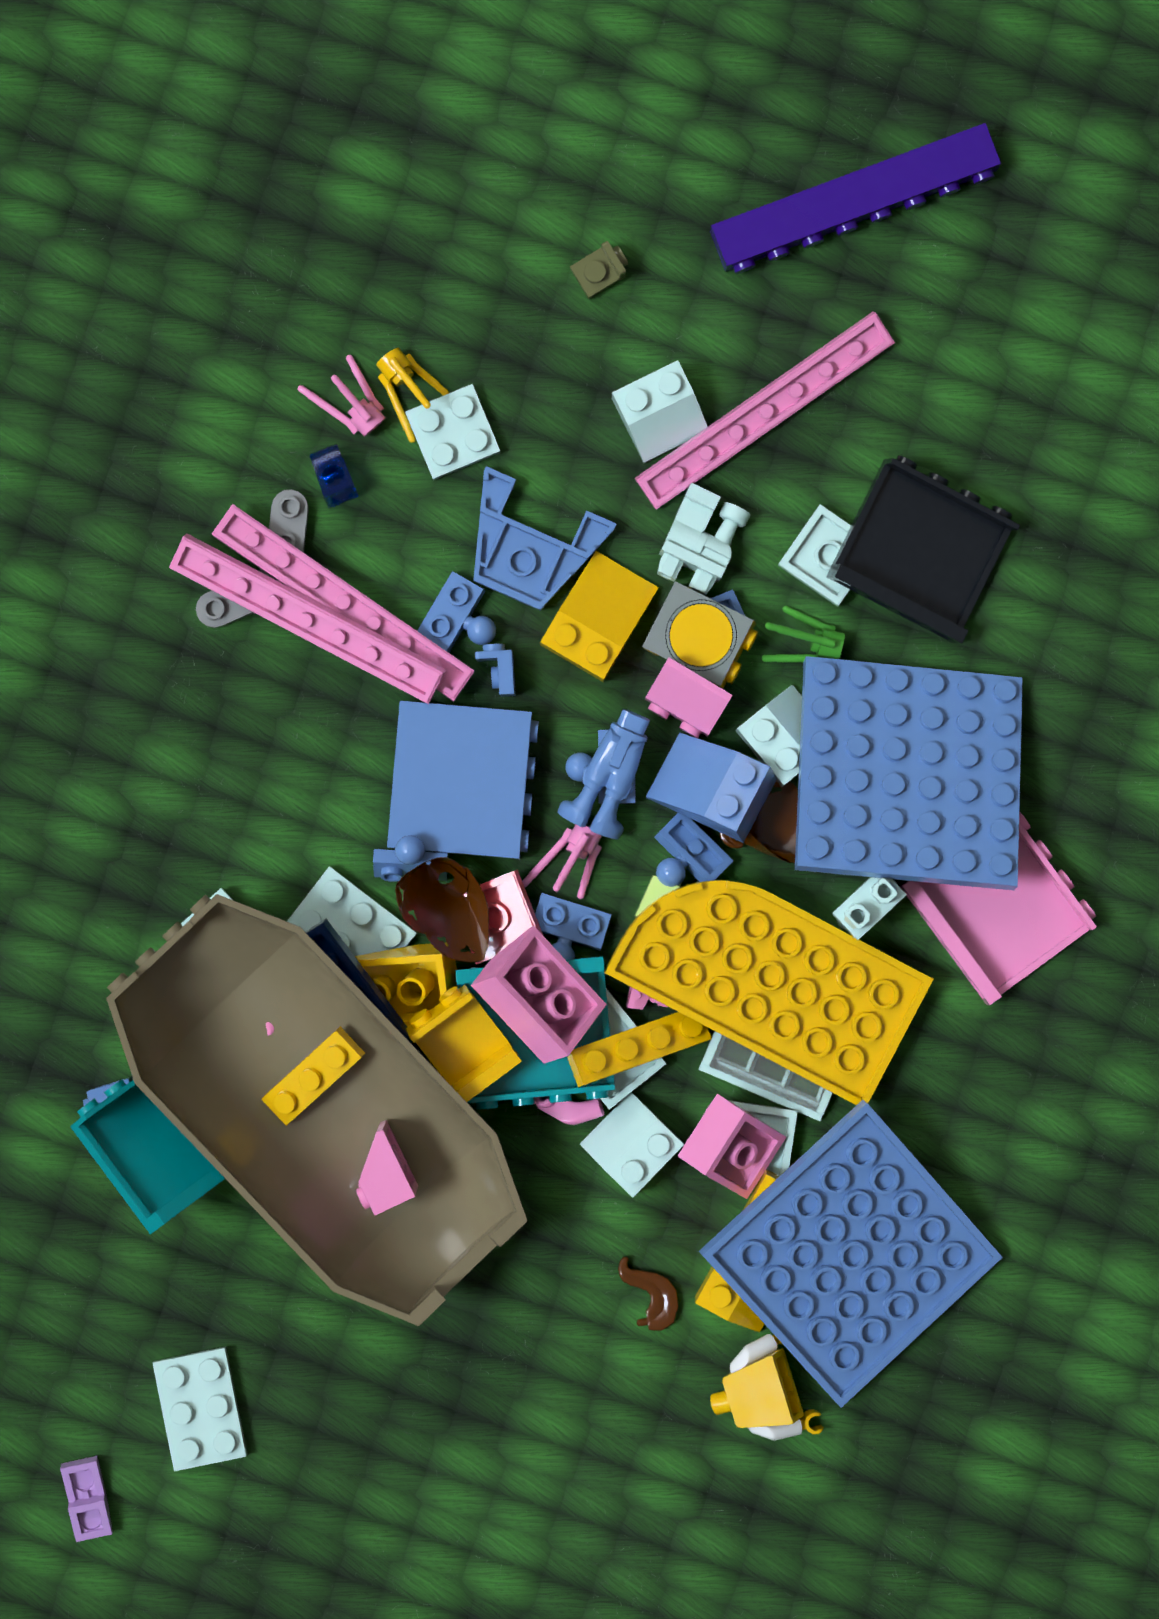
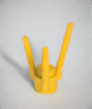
[376,347,449,443]

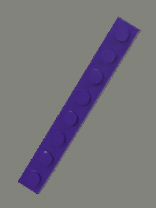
[710,123,1001,274]

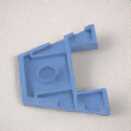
[473,466,617,611]

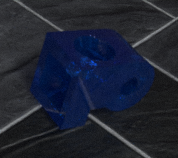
[309,443,359,508]

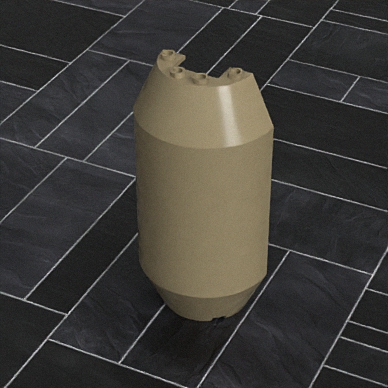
[106,894,527,1326]

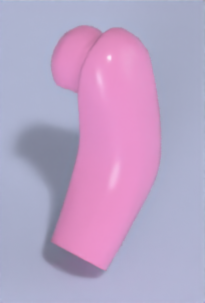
[534,1096,604,1125]

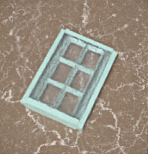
[698,1031,832,1121]

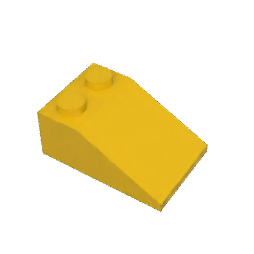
[540,551,659,682]
[355,942,458,1027]

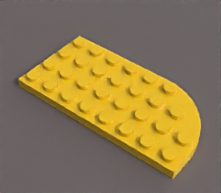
[604,880,934,1105]

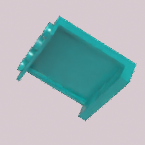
[455,956,615,1109]
[70,1074,225,1234]

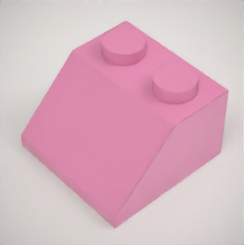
[645,657,733,738]
[678,1094,786,1199]
[356,1120,418,1216]

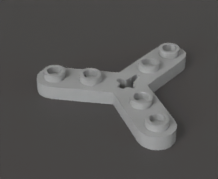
[196,489,309,628]

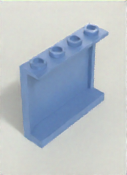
[387,701,539,859]

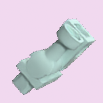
[657,483,751,596]
[832,877,907,940]

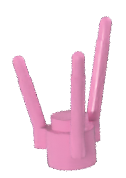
[298,355,386,437]
[522,824,602,899]

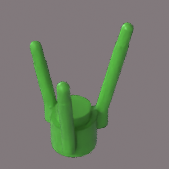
[761,606,845,663]

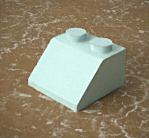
[612,360,708,463]
[736,685,802,787]
[580,1092,684,1198]

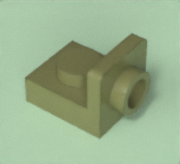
[570,241,629,299]

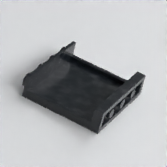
[826,455,1020,643]

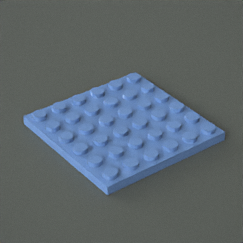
[795,656,1022,891]
[699,1100,1003,1408]

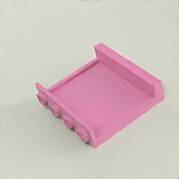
[900,811,1097,1005]

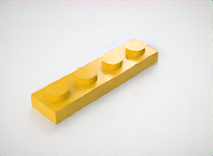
[567,1012,712,1088]

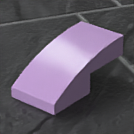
[60,1456,113,1542]

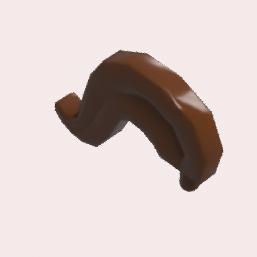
[618,1256,679,1331]

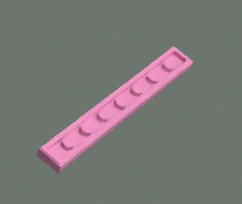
[634,312,895,510]
[212,504,474,702]
[169,534,446,704]

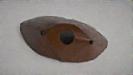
[744,781,798,863]
[395,857,489,962]

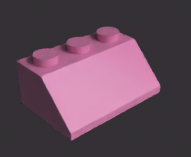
[471,926,607,1064]

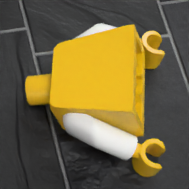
[710,1334,824,1441]

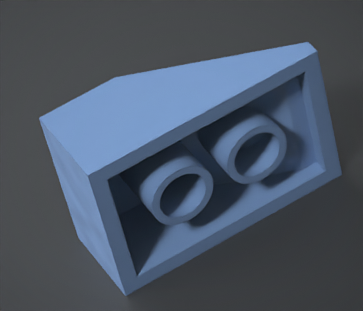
[646,733,777,843]

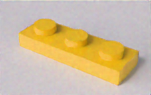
[261,1026,365,1126]

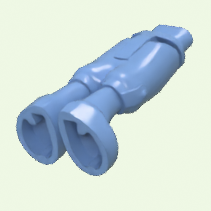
[558,709,650,839]

